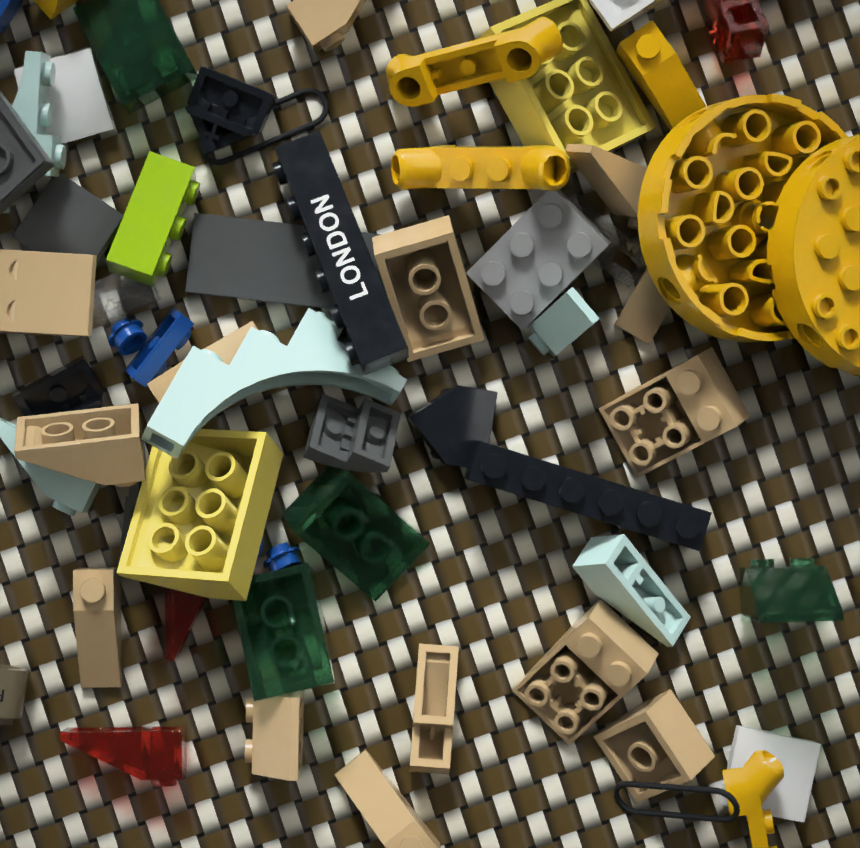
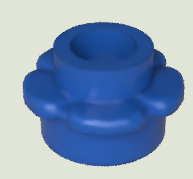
[108,319,147,355]
[263,543,302,577]

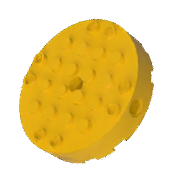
[638,94,848,342]
[767,134,860,376]

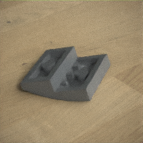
[12,172,124,264]
[303,393,401,473]

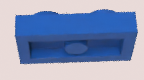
[125,307,194,387]

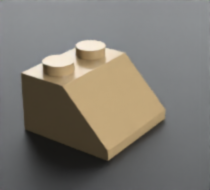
[245,689,304,781]
[593,689,715,803]

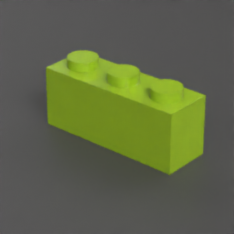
[106,151,200,287]

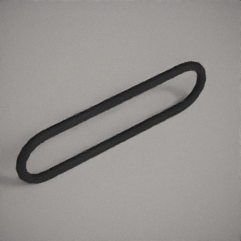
[198,88,329,166]
[614,781,740,823]

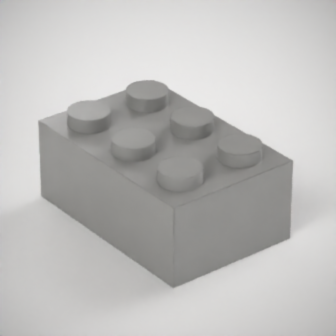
[466,189,612,331]

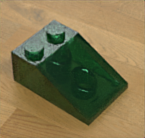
[73,0,198,114]
[282,466,430,601]
[739,557,844,623]
[233,563,335,702]

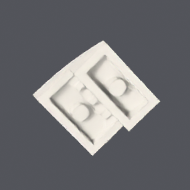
[14,47,115,144]
[719,725,821,822]

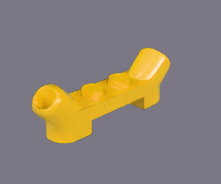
[386,17,563,107]
[391,145,570,191]
[722,750,784,848]

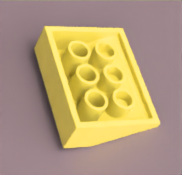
[478,0,657,175]
[116,429,283,601]

